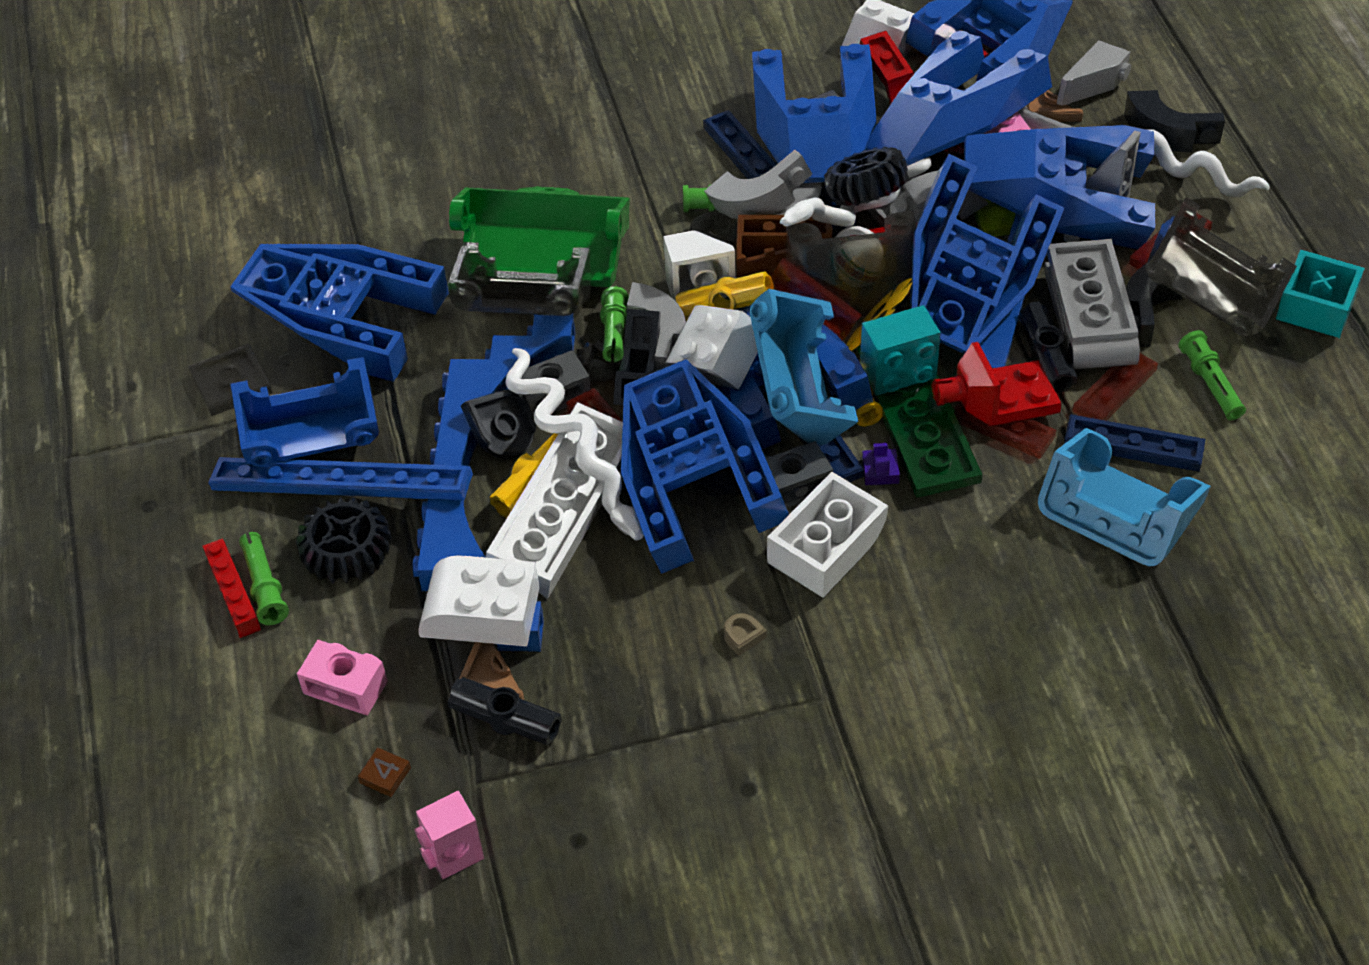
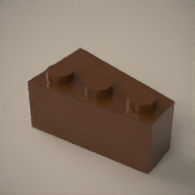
[736,215,832,278]

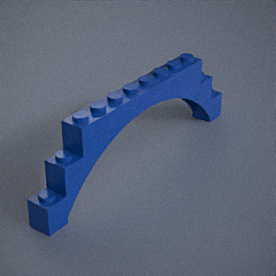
[413,312,576,652]

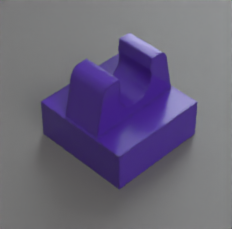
[862,443,900,485]

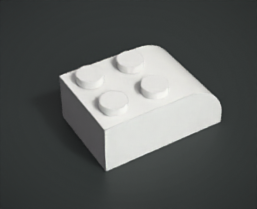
[665,305,758,390]
[767,472,888,598]
[418,556,540,646]

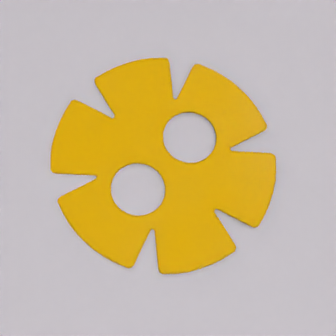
[847,278,912,351]

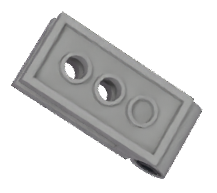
[1044,239,1140,370]

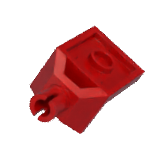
[932,342,1062,426]

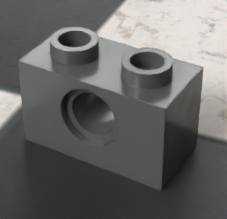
[521,350,592,416]
[765,441,833,508]

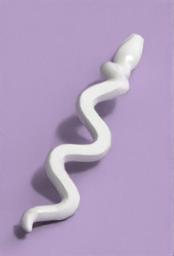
[1147,129,1270,198]
[780,157,931,227]
[506,348,644,541]

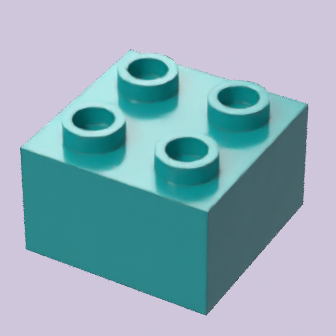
[1276,250,1365,338]
[860,305,941,396]

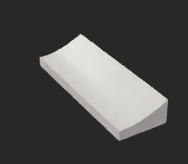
[486,402,623,599]

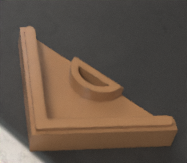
[1026,90,1083,122]
[459,642,524,700]

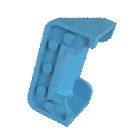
[750,289,858,446]
[1038,428,1211,566]

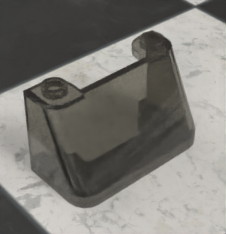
[1145,197,1297,336]
[786,211,916,321]
[448,242,591,316]

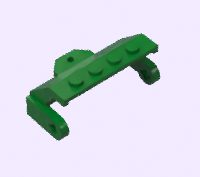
[449,186,630,290]

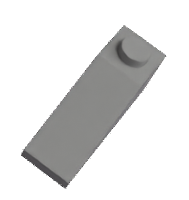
[1056,40,1131,106]
[1086,130,1141,198]

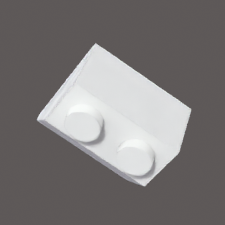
[842,0,914,58]
[663,230,736,301]

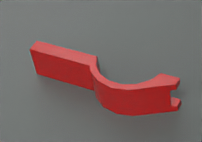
[859,30,914,105]

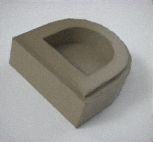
[724,613,767,656]

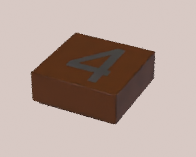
[358,747,411,797]

